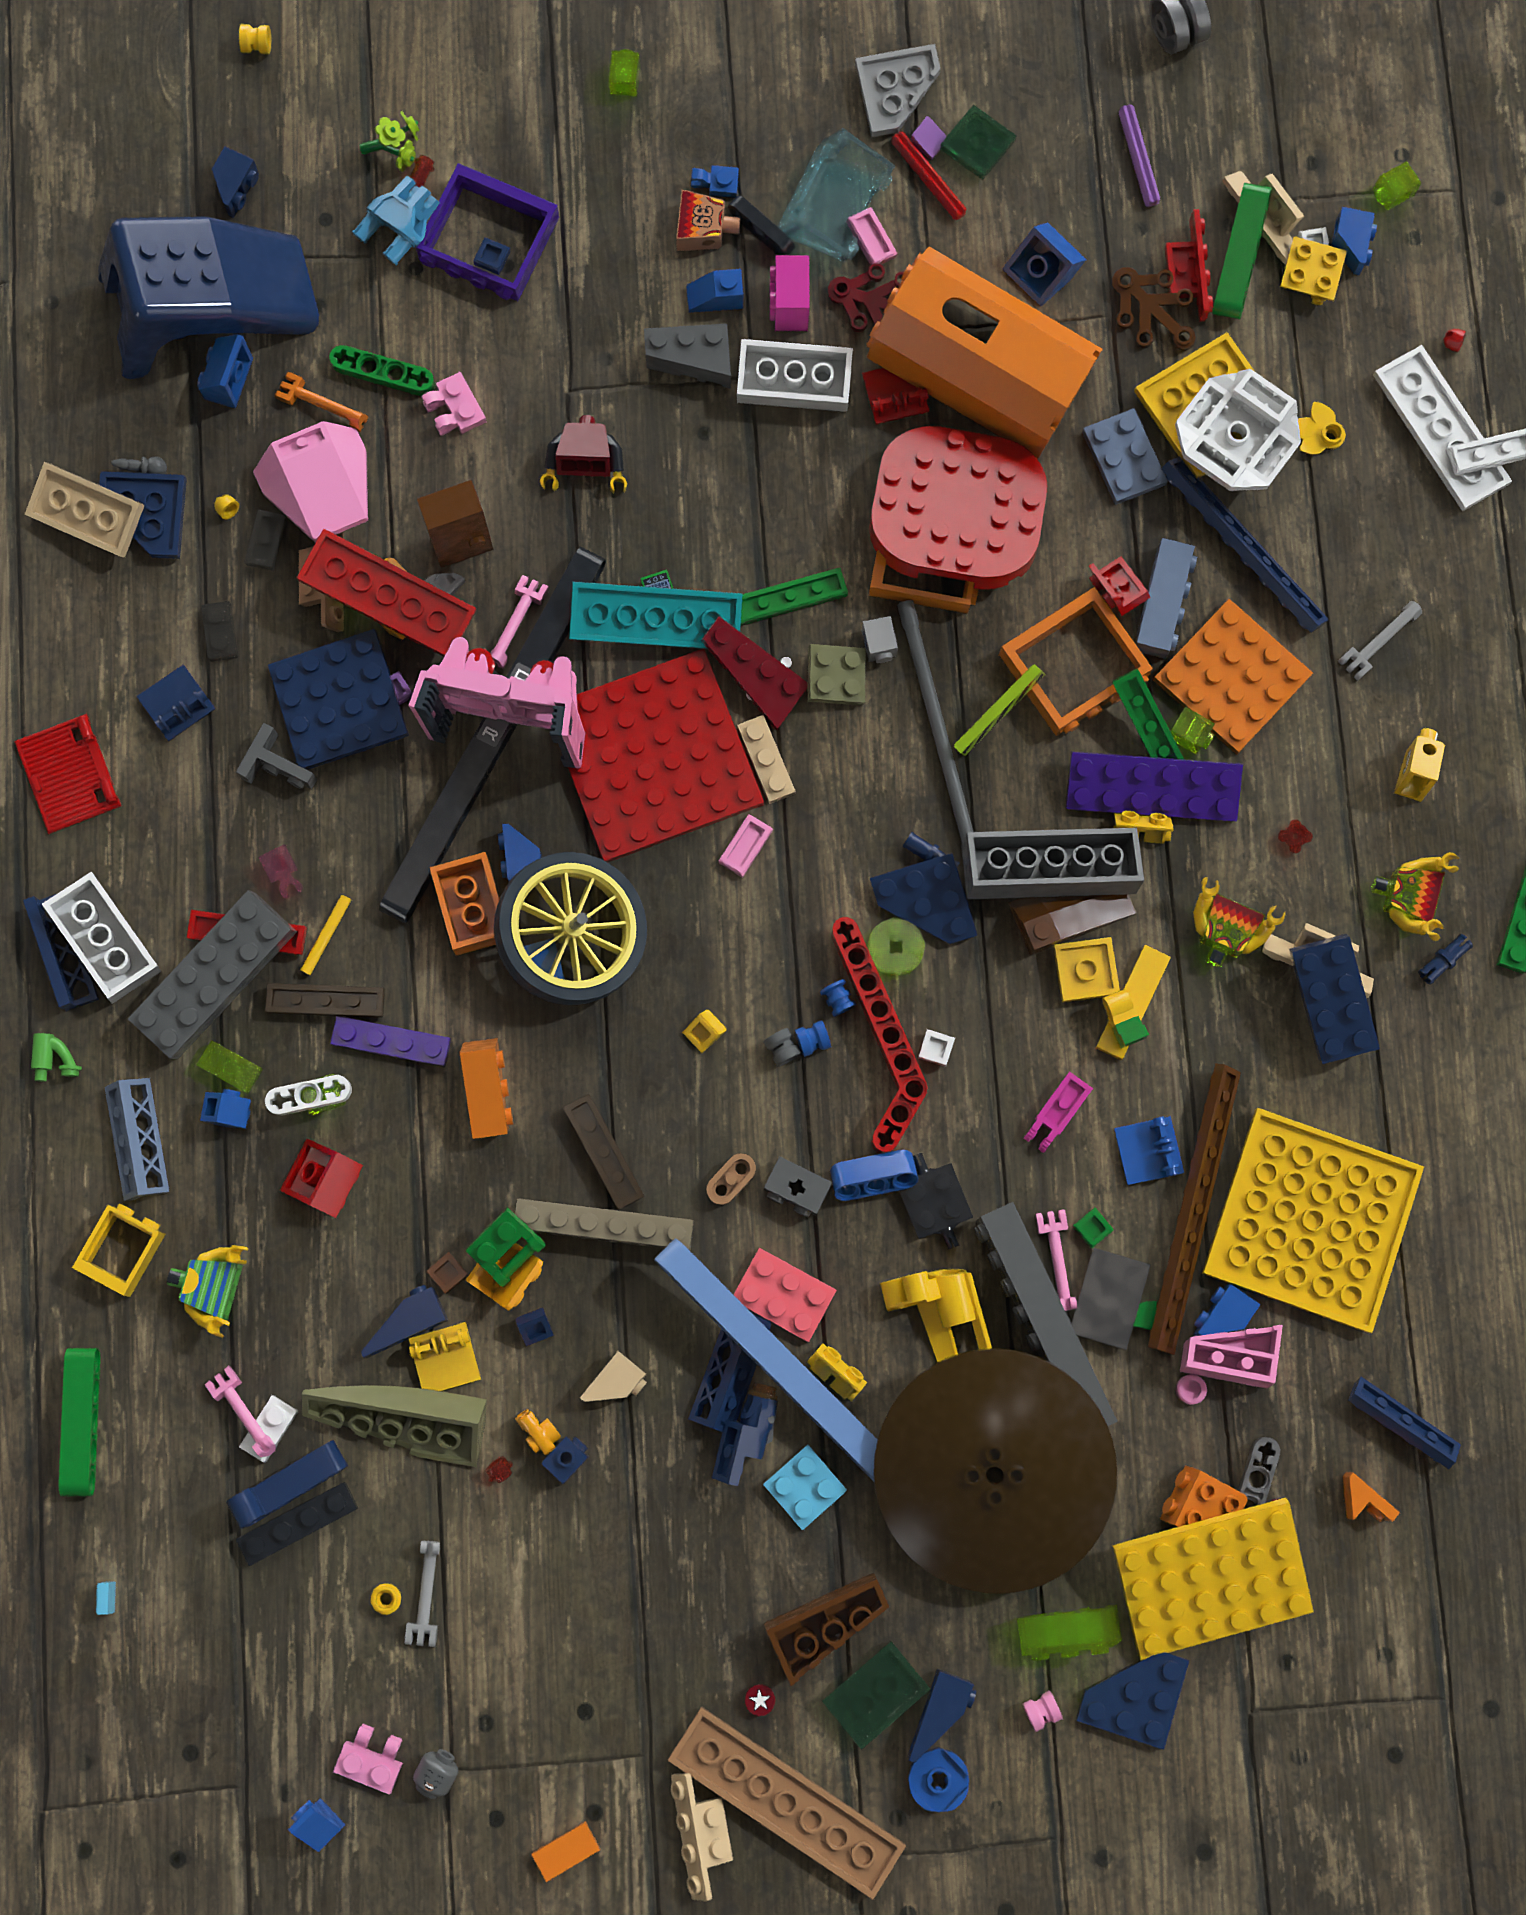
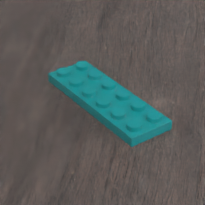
[569,582,743,649]

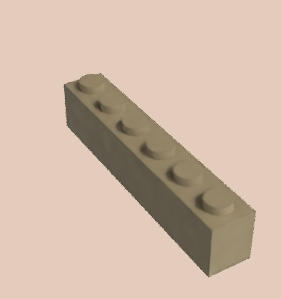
[515,1198,694,1251]

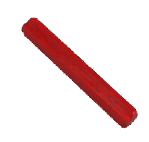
[891,131,966,220]

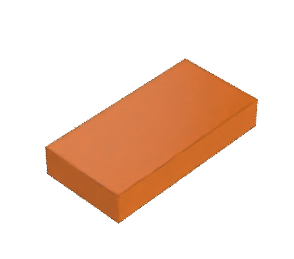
[531,1821,600,1882]

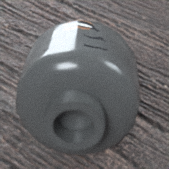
[413,1749,459,1799]

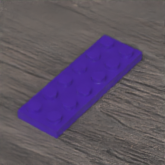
[1066,751,1243,821]

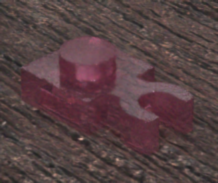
[258,844,303,898]

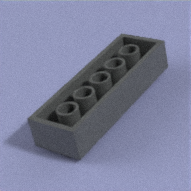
[961,828,1144,899]
[128,890,297,1059]

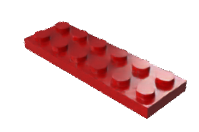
[297,528,477,657]

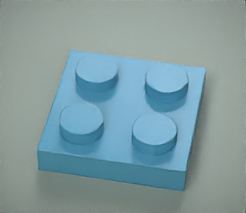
[763,1445,847,1530]

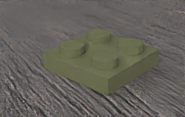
[808,644,865,706]

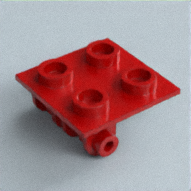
[862,368,929,424]

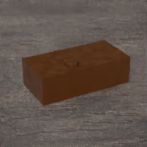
[417,480,494,568]

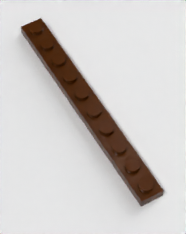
[1148,1063,1241,1355]

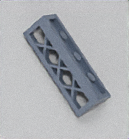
[105,1078,169,1201]

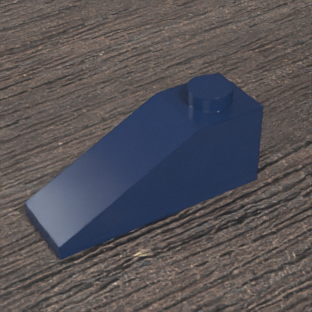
[361,1285,449,1358]
[907,1669,976,1763]

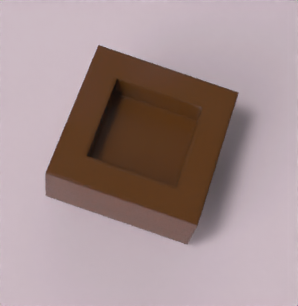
[426,1252,469,1294]

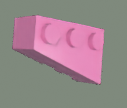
[1180,1325,1282,1389]

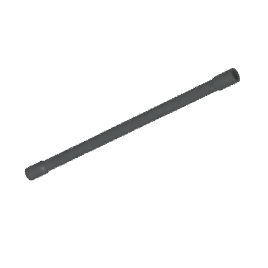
[897,600,979,900]

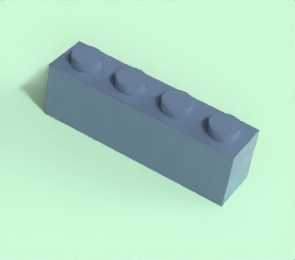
[1135,538,1197,659]

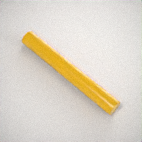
[300,895,351,976]

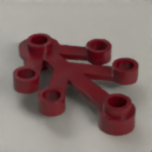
[828,263,904,333]

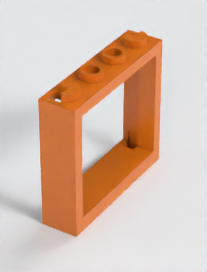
[869,550,979,614]
[999,587,1153,736]

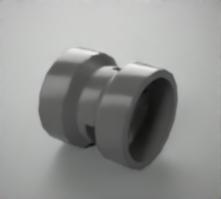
[763,1028,802,1067]

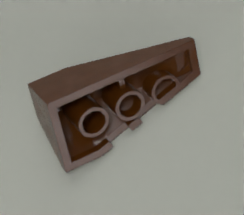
[1008,894,1136,956]

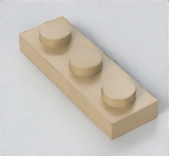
[737,715,796,804]

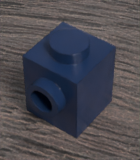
[541,1436,589,1484]

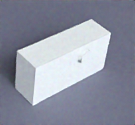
[737,339,853,412]
[42,872,161,1004]

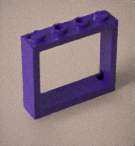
[416,163,559,301]

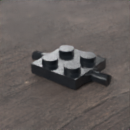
[899,1153,973,1250]

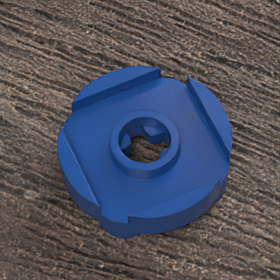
[908,1747,969,1812]

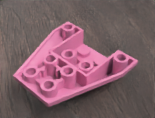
[253,421,368,543]

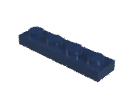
[1348,1377,1461,1469]

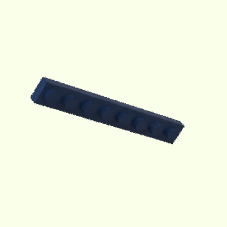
[1161,456,1329,633]

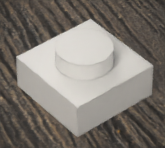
[918,1029,955,1067]

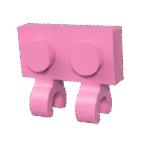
[422,372,486,436]
[333,1724,403,1795]

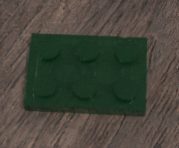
[822,1641,930,1750]

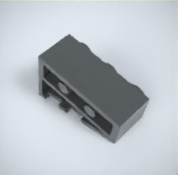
[644,324,731,389]

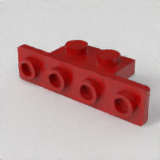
[1164,209,1213,322]

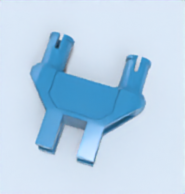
[352,176,440,266]

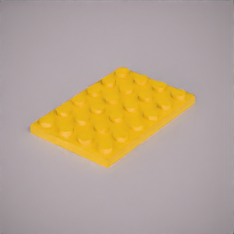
[1112,1498,1314,1660]

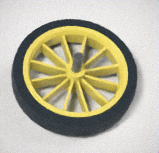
[494,852,647,1005]

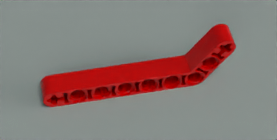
[831,917,928,1154]

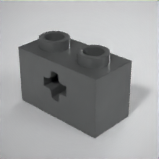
[764,1156,832,1218]

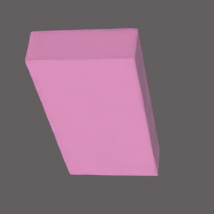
[846,207,898,265]
[719,814,773,878]

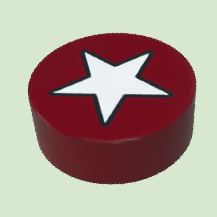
[745,1684,775,1716]

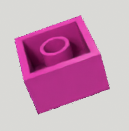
[770,255,809,331]

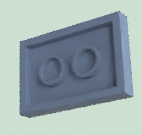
[1082,408,1168,505]

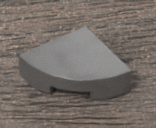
[425,573,465,595]

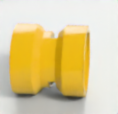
[239,24,271,54]

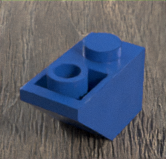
[1332,207,1377,275]
[498,824,543,883]
[1193,1284,1260,1336]
[288,1798,346,1852]

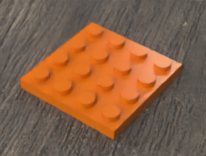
[1153,599,1313,755]

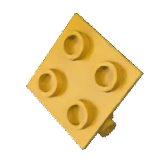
[1280,236,1347,305]
[409,1322,481,1391]

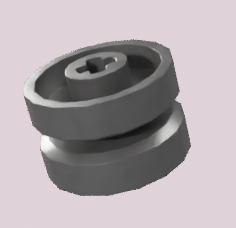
[1149,0,1211,55]

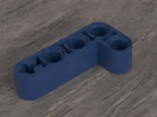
[226,1440,348,1529]

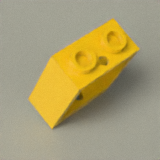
[72,1203,166,1297]

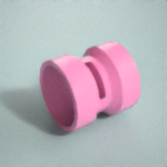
[1022,1691,1063,1732]

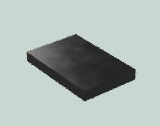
[1072,1248,1150,1350]

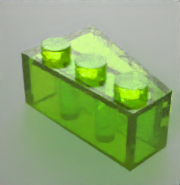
[1017,1604,1122,1661]

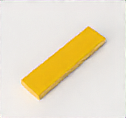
[1096,945,1171,1061]

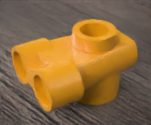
[515,1409,561,1455]

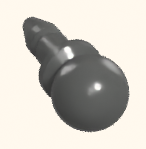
[111,456,167,474]

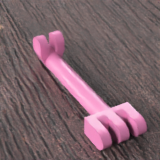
[490,575,549,669]
[1035,1210,1077,1311]
[205,1366,275,1457]

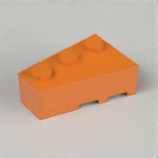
[460,1038,513,1139]

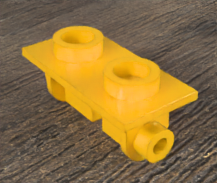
[1113,811,1174,844]
[807,1343,867,1401]

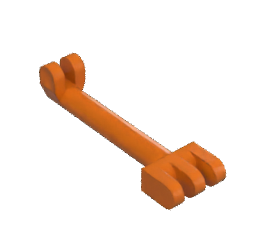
[274,372,368,432]

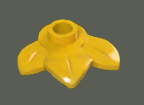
[1298,402,1346,455]

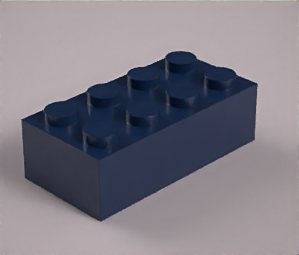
[1289,934,1380,1064]

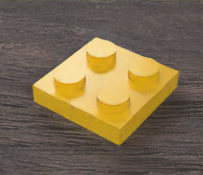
[1053,937,1120,1003]

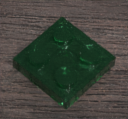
[940,104,1017,180]

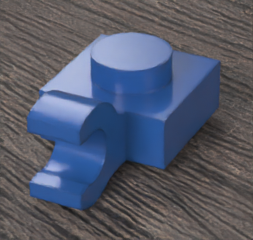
[691,165,739,198]

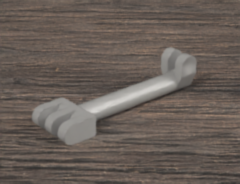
[1338,601,1422,681]
[405,1541,440,1647]

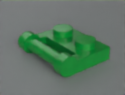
[465,1207,545,1287]

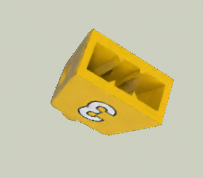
[1394,728,1445,802]

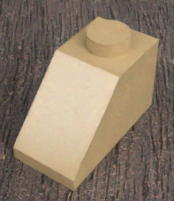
[580,1351,647,1402]

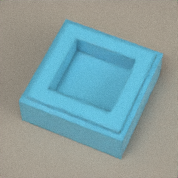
[96,1581,116,1615]

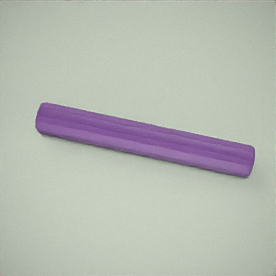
[1119,104,1160,207]

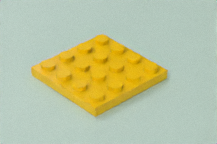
[1134,332,1255,478]

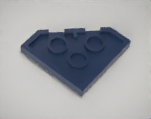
[99,471,187,559]
[870,853,978,944]
[1075,1652,1190,1750]

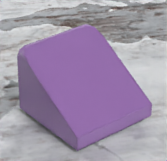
[911,116,948,160]

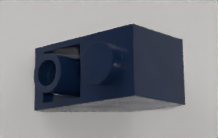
[212,146,259,218]

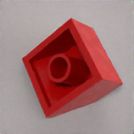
[280,1139,363,1218]

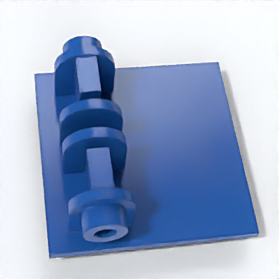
[1114,1116,1184,1185]

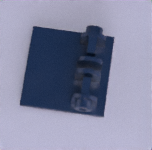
[136,664,215,741]

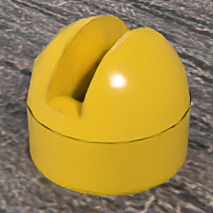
[214,494,240,520]

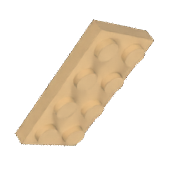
[25,462,145,558]

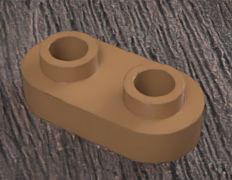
[707,1154,756,1205]

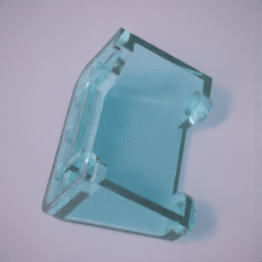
[778,128,895,261]

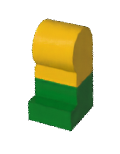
[1102,989,1149,1049]

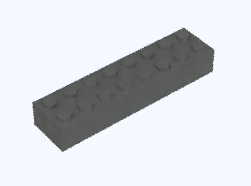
[974,1202,1118,1426]

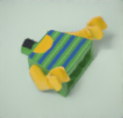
[167,1245,248,1338]

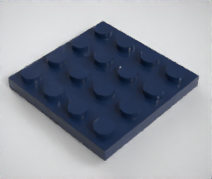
[268,629,409,770]

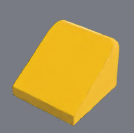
[682,1010,727,1053]

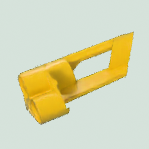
[880,1269,992,1362]

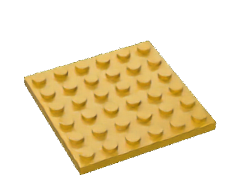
[1202,1108,1424,1334]

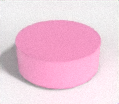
[1176,1374,1207,1405]

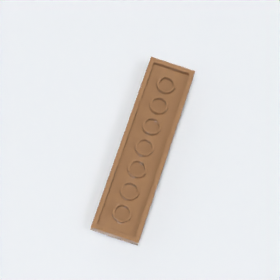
[668,1706,906,1899]

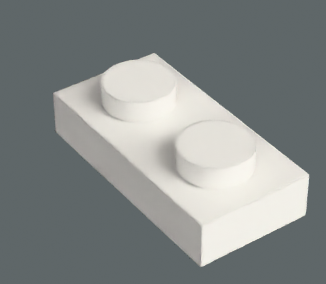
[239,1395,299,1463]

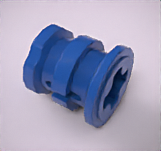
[820,979,856,1016]

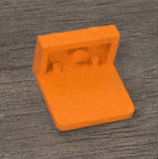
[1160,1465,1247,1527]

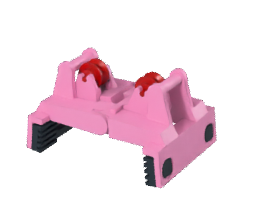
[409,637,585,768]

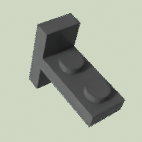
[236,723,317,790]

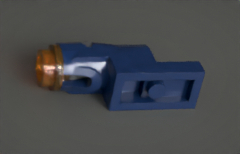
[712,1382,778,1486]

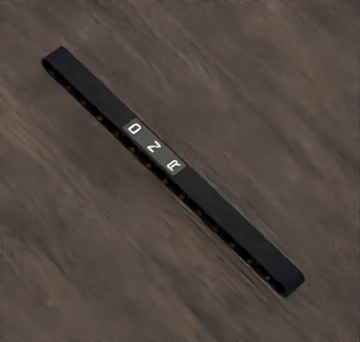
[379,547,606,924]

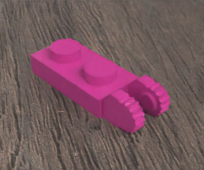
[1023,1071,1093,1153]

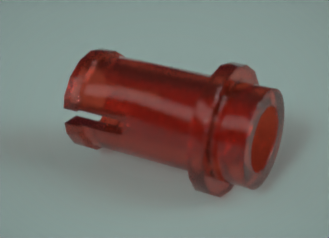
[410,155,435,190]

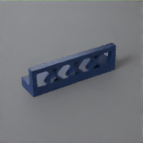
[23,893,99,1012]
[688,1315,772,1432]

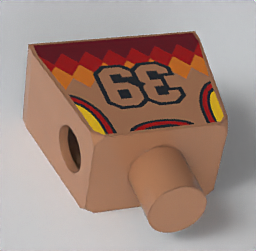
[677,190,740,251]

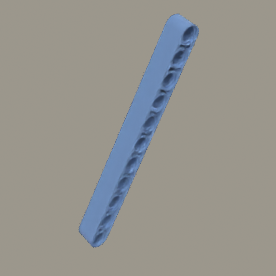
[654,1238,877,1483]

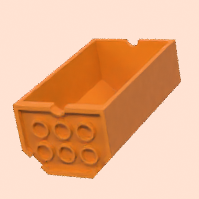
[866,247,1103,459]

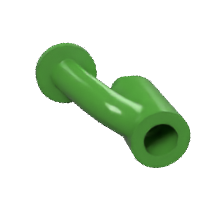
[31,1033,82,1082]

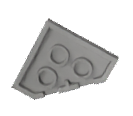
[855,44,940,137]

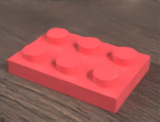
[734,1248,837,1343]

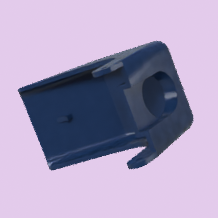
[97,217,319,379]

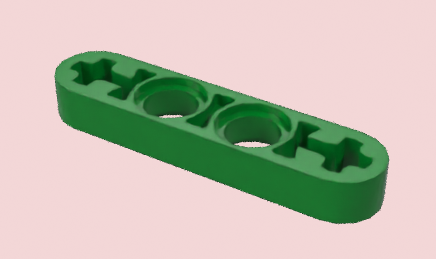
[329,345,435,396]

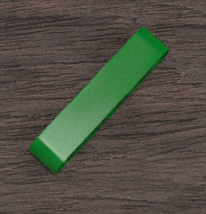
[1213,183,1272,320]
[59,1348,100,1496]

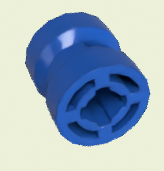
[794,1020,831,1057]

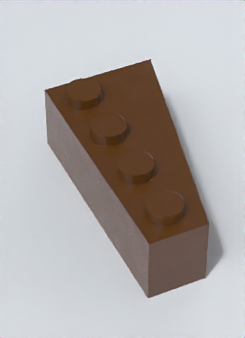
[764,1572,889,1686]

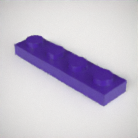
[330,1016,451,1067]

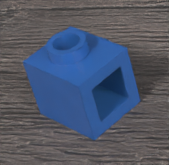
[200,1089,251,1128]

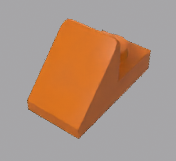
[1343,1472,1400,1522]

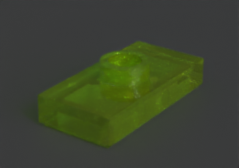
[196,1040,263,1094]

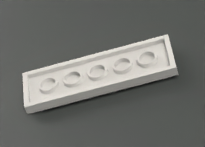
[1373,345,1512,511]

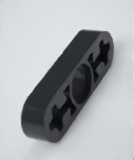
[728,195,795,255]

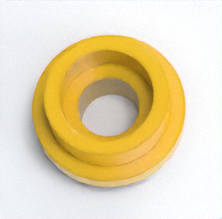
[371,1583,401,1615]

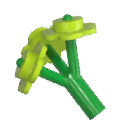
[360,111,420,172]

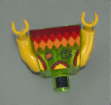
[1371,852,1460,941]
[1193,877,1286,967]

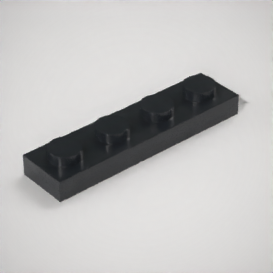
[236,1482,359,1566]

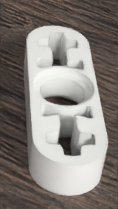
[265,1075,352,1116]

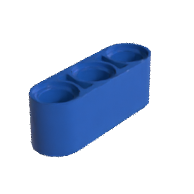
[830,1150,918,1201]

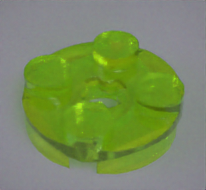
[867,917,925,976]

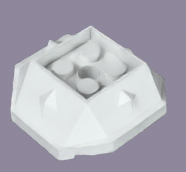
[1175,369,1301,491]

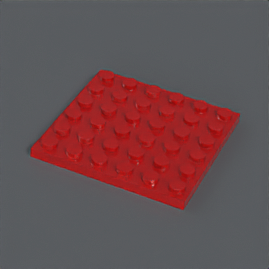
[568,648,764,863]

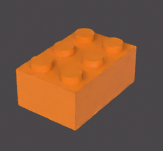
[430,852,500,956]

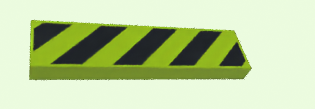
[954,664,1045,756]

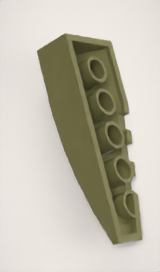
[302,1385,487,1467]

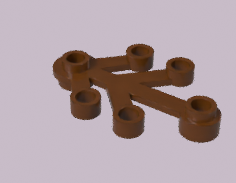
[1112,267,1196,351]

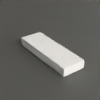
[1447,429,1526,476]

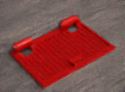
[14,714,121,834]

